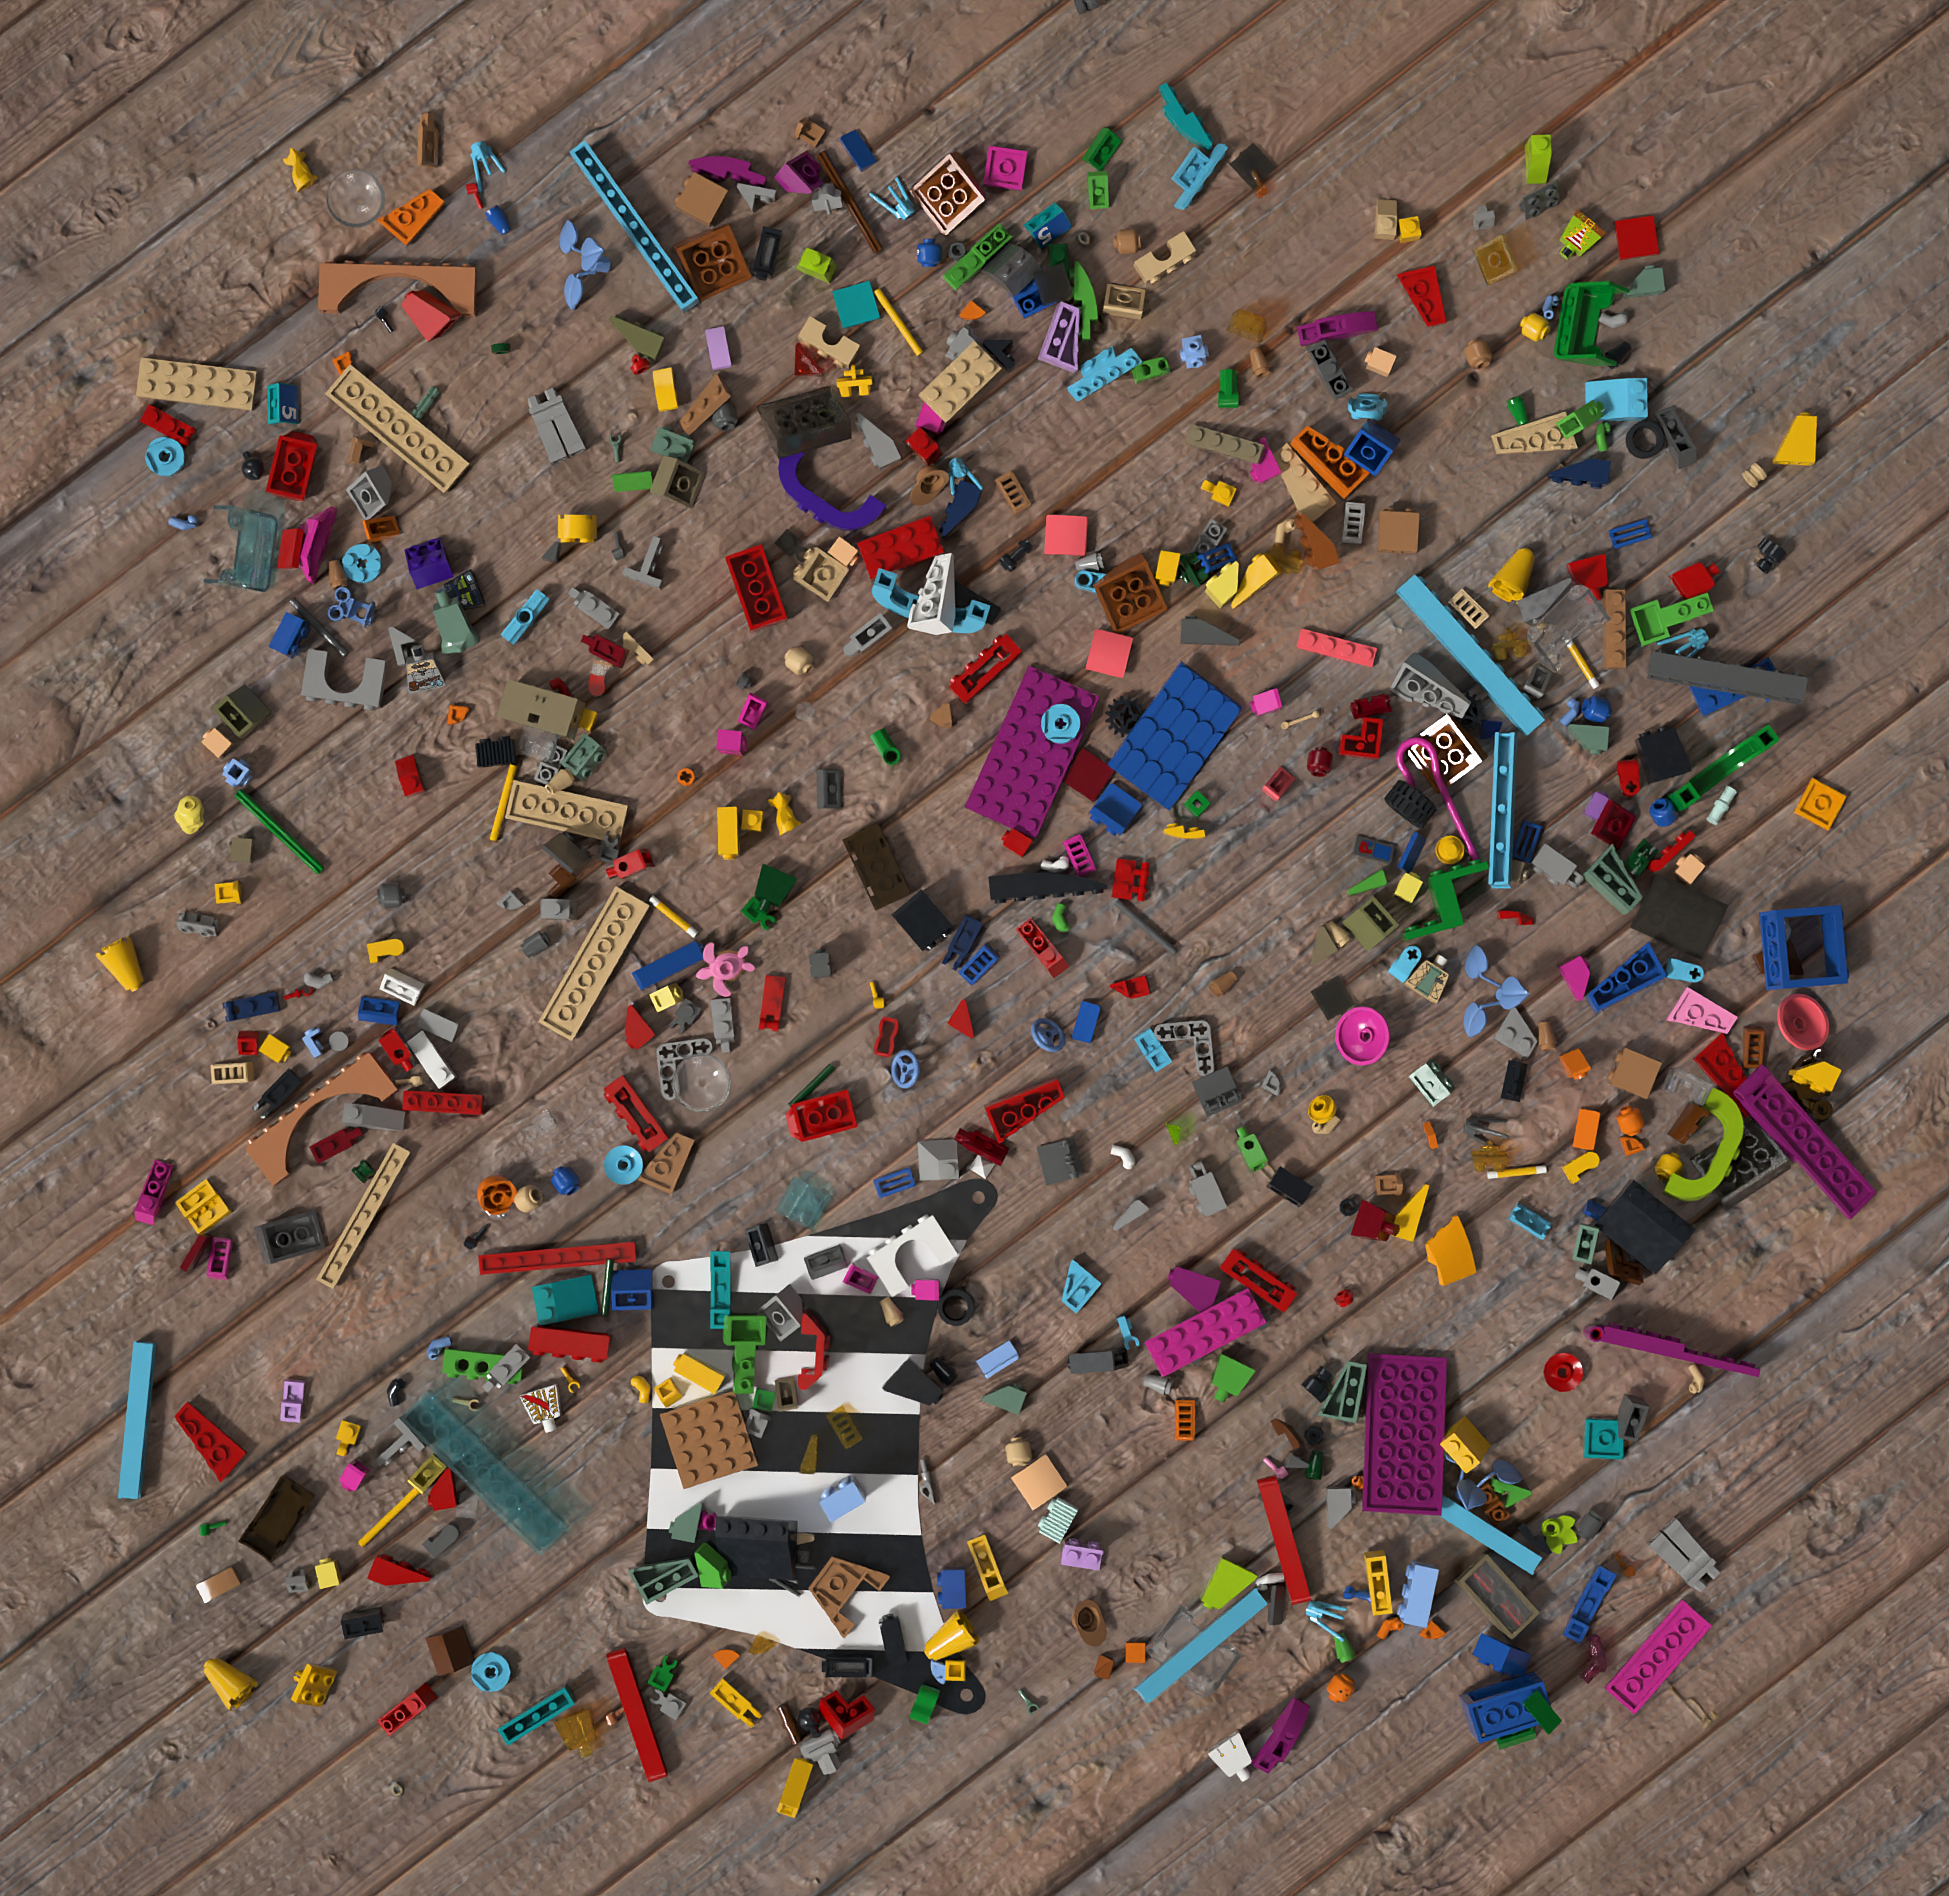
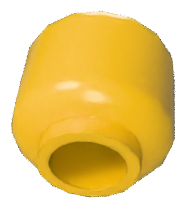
[1520,313,1551,342]
[1655,1152,1684,1183]

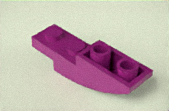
[688,156,767,188]
[1297,311,1378,347]
[1251,1697,1310,1774]

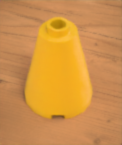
[1488,548,1535,604]
[95,935,144,992]
[924,1610,980,1661]
[204,1657,258,1711]

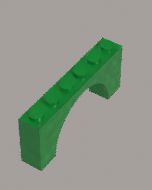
[1666,724,1780,812]

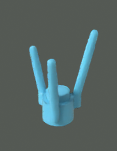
[470,141,505,193]
[869,177,915,221]
[948,457,983,495]
[1657,628,1709,658]
[1306,1600,1347,1642]

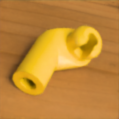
[631,1376,650,1403]

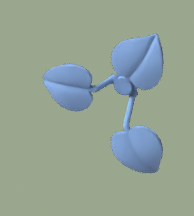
[559,220,610,310]
[1463,945,1530,1038]
[1444,1449,1523,1510]

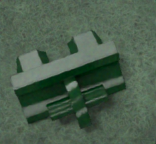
[1176,551,1210,588]
[1623,838,1659,878]

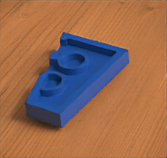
[1688,686,1746,717]

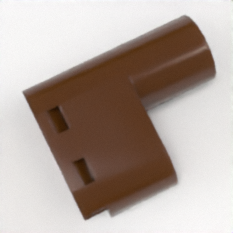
[548,864,576,899]

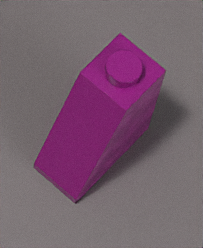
[1167,1266,1221,1313]

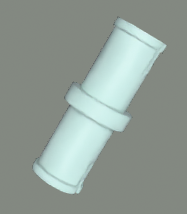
[1706,786,1737,825]

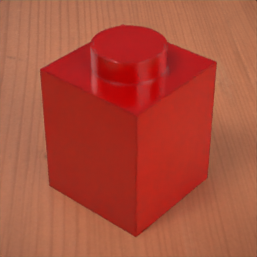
[1001,828,1033,858]

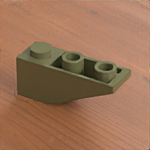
[609,314,665,362]

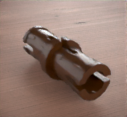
[776,1703,803,1745]

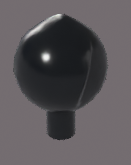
[241,451,265,481]
[798,1707,822,1738]

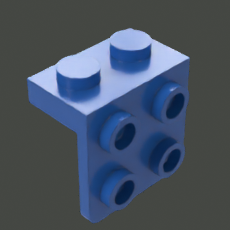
[1088,783,1141,836]

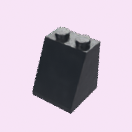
[1635,726,1692,785]
[892,889,952,952]
[882,1357,944,1406]

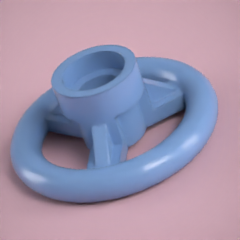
[1031,1018,1065,1052]
[891,1049,920,1088]

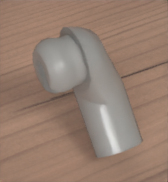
[1598,311,1628,328]

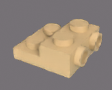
[793,547,849,602]

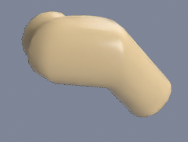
[1275,519,1296,544]
[1312,1115,1341,1134]
[1688,1363,1705,1394]

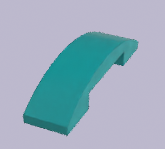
[710,1251,731,1329]

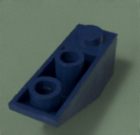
[1547,458,1611,489]
[939,480,982,539]

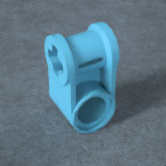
[1074,570,1106,594]
[1387,946,1421,983]
[1665,958,1704,982]

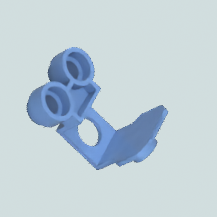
[328,587,376,628]

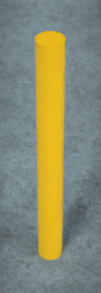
[874,288,923,356]
[489,764,517,841]
[358,1488,420,1547]

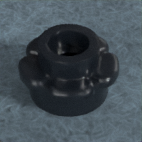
[1304,1426,1324,1445]

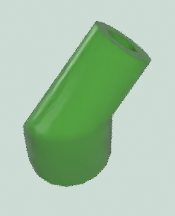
[1596,422,1611,451]
[1052,903,1070,932]

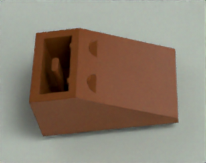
[1294,512,1340,570]

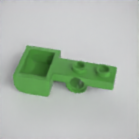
[1629,593,1714,647]
[723,1315,766,1394]

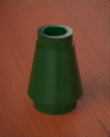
[1305,1451,1324,1480]

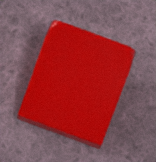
[237,1031,259,1055]

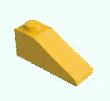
[1155,550,1180,586]
[1231,553,1283,609]
[1391,1184,1429,1242]
[967,1534,1008,1601]
[1364,1550,1393,1616]

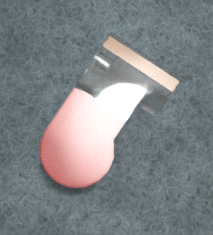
[588,659,614,697]

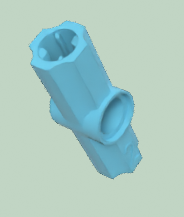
[501,589,550,645]

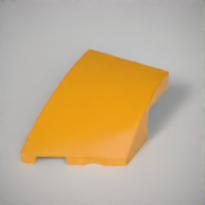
[1425,1215,1477,1286]

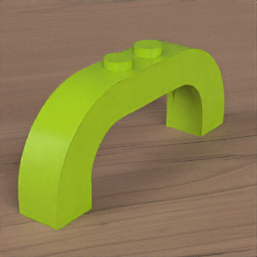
[1662,1088,1743,1202]

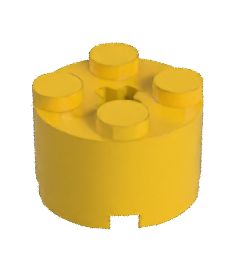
[558,515,597,543]

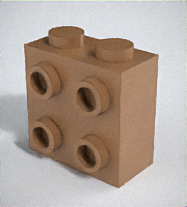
[674,172,729,228]
[1376,508,1419,554]
[1607,1048,1662,1099]

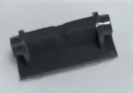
[1500,1060,1528,1102]

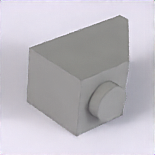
[1326,1487,1355,1529]

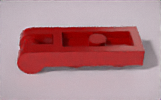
[140,404,197,447]
[1647,830,1695,872]
[759,975,785,1032]

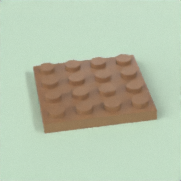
[660,1391,759,1489]

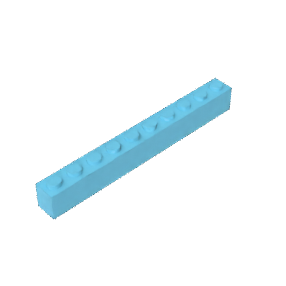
[569,141,699,314]
[1396,575,1545,737]

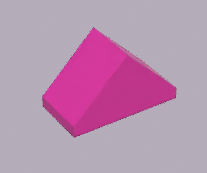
[738,692,769,730]
[843,1263,879,1294]

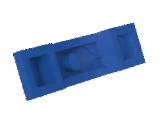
[1563,1565,1617,1644]

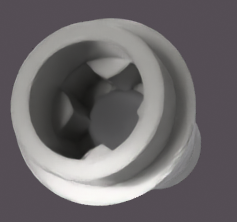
[1075,552,1105,572]
[1143,1374,1174,1395]

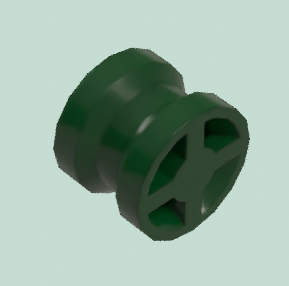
[351,1159,376,1184]

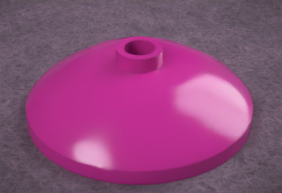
[1335,1007,1390,1065]

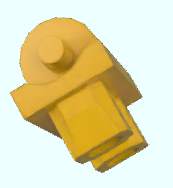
[837,364,872,397]

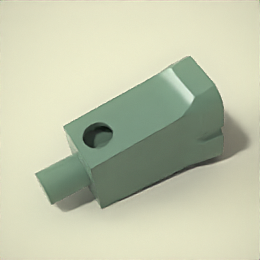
[433,588,480,654]

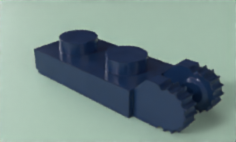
[942,915,983,971]

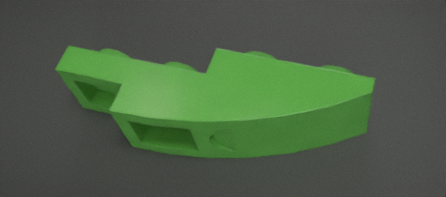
[942,223,1012,291]
[1070,261,1098,342]

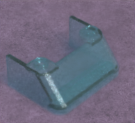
[204,505,278,592]

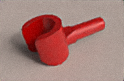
[466,183,484,210]

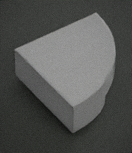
[496,890,524,910]
[1260,1070,1280,1096]

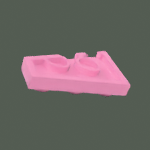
[1666,986,1738,1034]

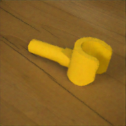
[870,982,884,1009]
[560,1366,580,1393]

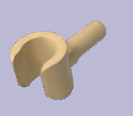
[395,1075,424,1088]
[452,1397,479,1411]

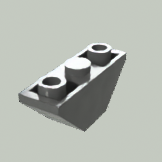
[1307,340,1353,400]

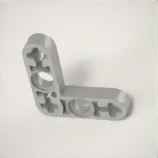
[1154,1020,1214,1077]
[656,1038,713,1100]

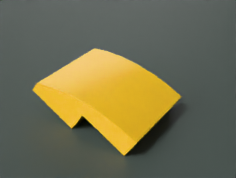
[175,1179,231,1235]

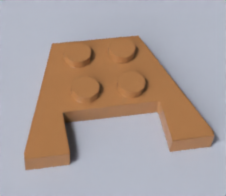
[808,1556,890,1639]

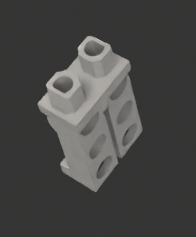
[528,388,587,465]
[1646,1517,1721,1592]

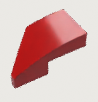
[1497,911,1534,926]
[1109,975,1151,999]

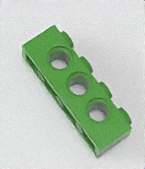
[442,1348,524,1384]

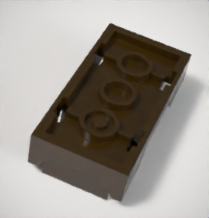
[843,823,911,911]
[238,1474,316,1563]

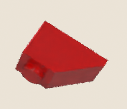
[395,755,426,798]
[625,1005,656,1050]
[428,1466,459,1511]

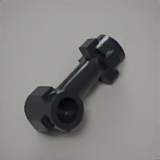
[999,538,1034,572]

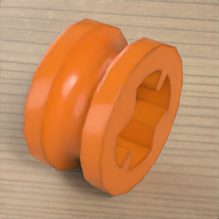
[677,768,695,786]

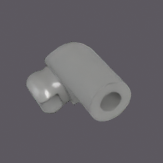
[304,972,334,989]

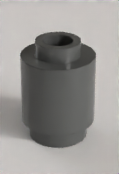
[520,931,550,958]
[1576,1510,1604,1541]

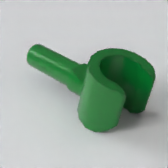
[199,1521,226,1536]

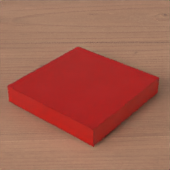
[1614,216,1659,260]
[277,528,304,569]

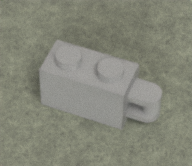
[843,613,893,657]
[1529,844,1584,889]
[1188,1161,1227,1217]

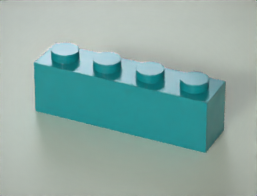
[497,1684,577,1746]

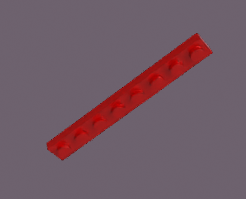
[478,1242,637,1275]

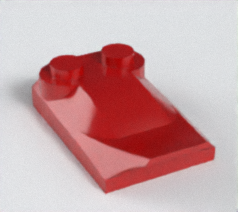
[266,431,318,501]
[785,1089,858,1142]

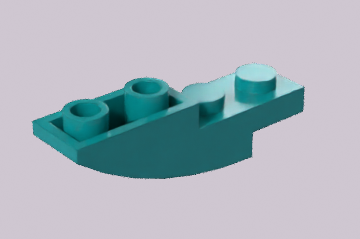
[1159,83,1213,151]

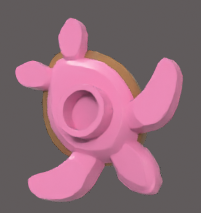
[696,942,755,997]

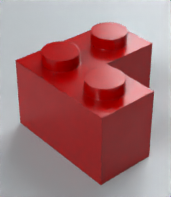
[1338,717,1383,760]
[819,1690,875,1740]

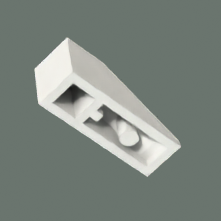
[407,1030,457,1089]

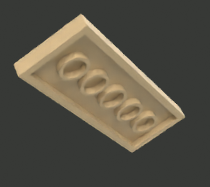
[136,358,258,411]
[505,780,628,844]

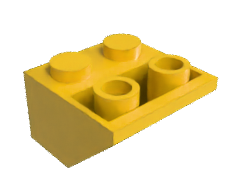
[1788,1061,1842,1093]

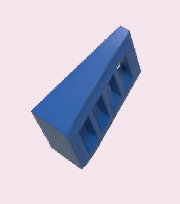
[958,943,1000,986]

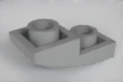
[1190,519,1227,562]
[534,742,569,784]

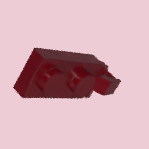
[580,634,630,668]
[309,1127,364,1164]
[954,1128,1009,1166]

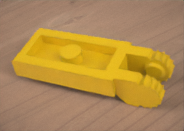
[710,1678,763,1728]

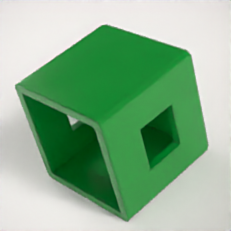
[1183,790,1211,818]

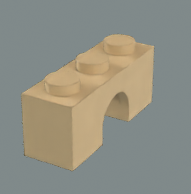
[1134,231,1196,285]
[798,316,861,368]

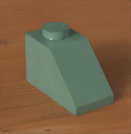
[1623,265,1665,299]
[1567,724,1609,755]
[1572,1223,1600,1264]
[982,1383,1027,1415]
[669,1502,703,1543]

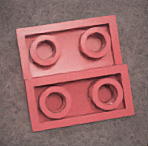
[1044,515,1088,556]
[1085,628,1133,678]

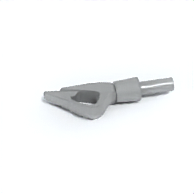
[920,1459,936,1505]

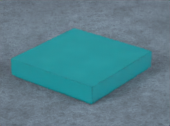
[832,281,880,329]
[1583,1418,1624,1460]

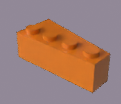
[1290,426,1371,499]

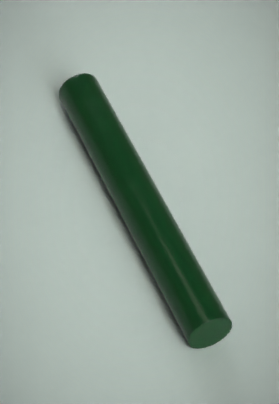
[788,1063,835,1107]
[601,1258,614,1317]

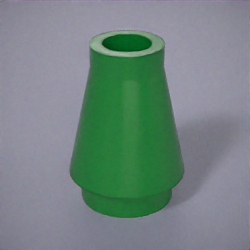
[1506,395,1529,426]

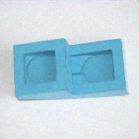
[1133,1027,1172,1072]

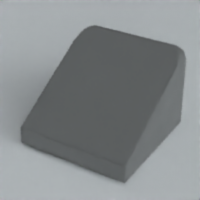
[541,541,561,563]

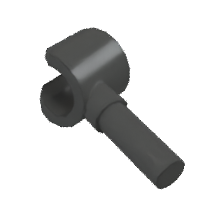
[611,532,625,561]

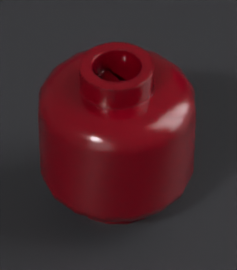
[1307,747,1333,777]

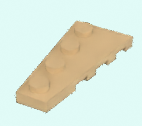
[1273,443,1336,523]

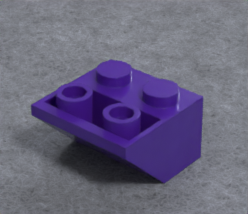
[404,537,454,590]

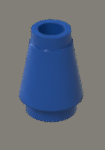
[485,205,511,235]

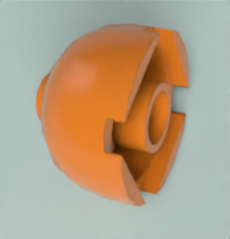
[476,1175,517,1215]

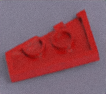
[1396,265,1447,328]

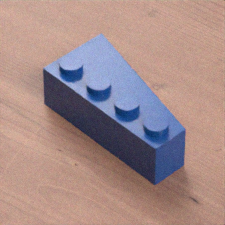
[1586,942,1667,1014]

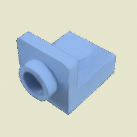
[302,1027,324,1058]

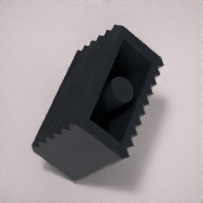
[475,736,518,768]

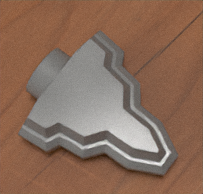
[945,324,991,361]

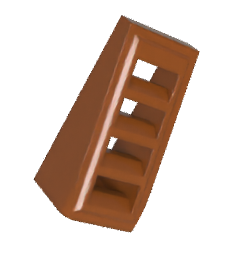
[1743,1027,1765,1068]

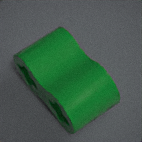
[909,1683,940,1725]

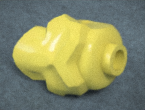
[174,795,204,834]

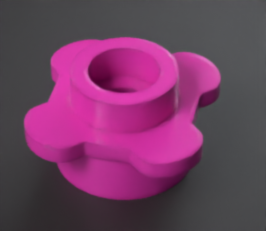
[698,1510,717,1532]

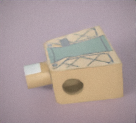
[1403,955,1449,1004]

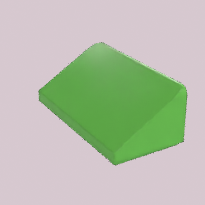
[612,471,653,492]

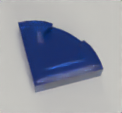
[1480,720,1502,740]

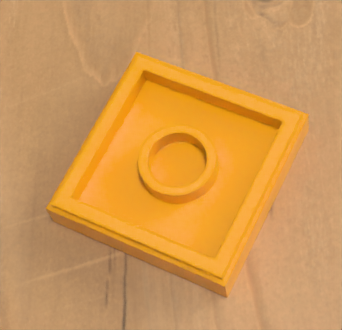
[1793,778,1847,831]

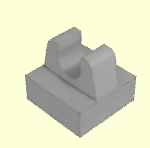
[1473,205,1495,230]
[286,1569,309,1593]

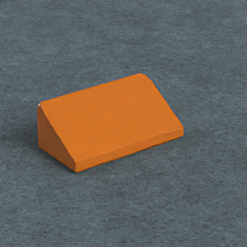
[1572,1109,1600,1151]

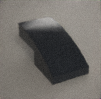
[1516,1521,1552,1555]

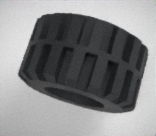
[1384,780,1437,828]

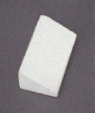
[379,968,424,1006]

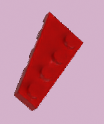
[1693,1033,1750,1117]
[174,1402,247,1483]

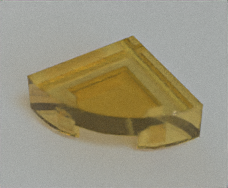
[748,1634,775,1654]

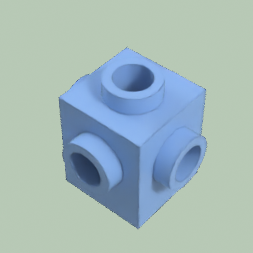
[1180,335,1209,369]
[222,759,253,787]

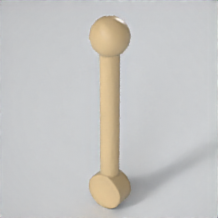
[1281,710,1320,730]

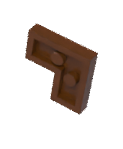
[1604,1239,1644,1285]

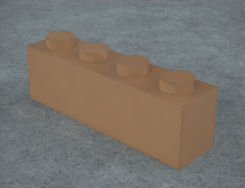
[1602,590,1626,670]

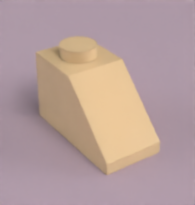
[1374,199,1397,240]

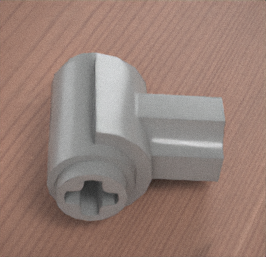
[799,1728,842,1775]

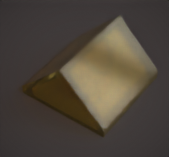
[1473,234,1518,286]

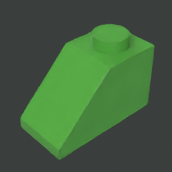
[694,1543,731,1589]

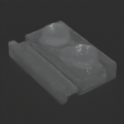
[516,726,560,763]

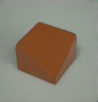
[1094,1655,1114,1680]

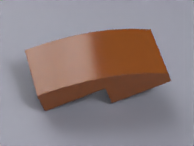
[1480,1481,1511,1527]

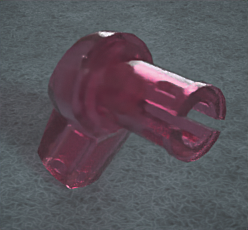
[1580,1635,1607,1684]

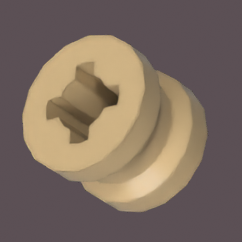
[1742,463,1767,488]

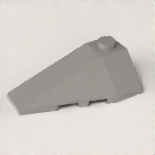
[1389,652,1471,718]

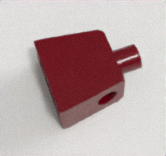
[1351,1199,1400,1242]

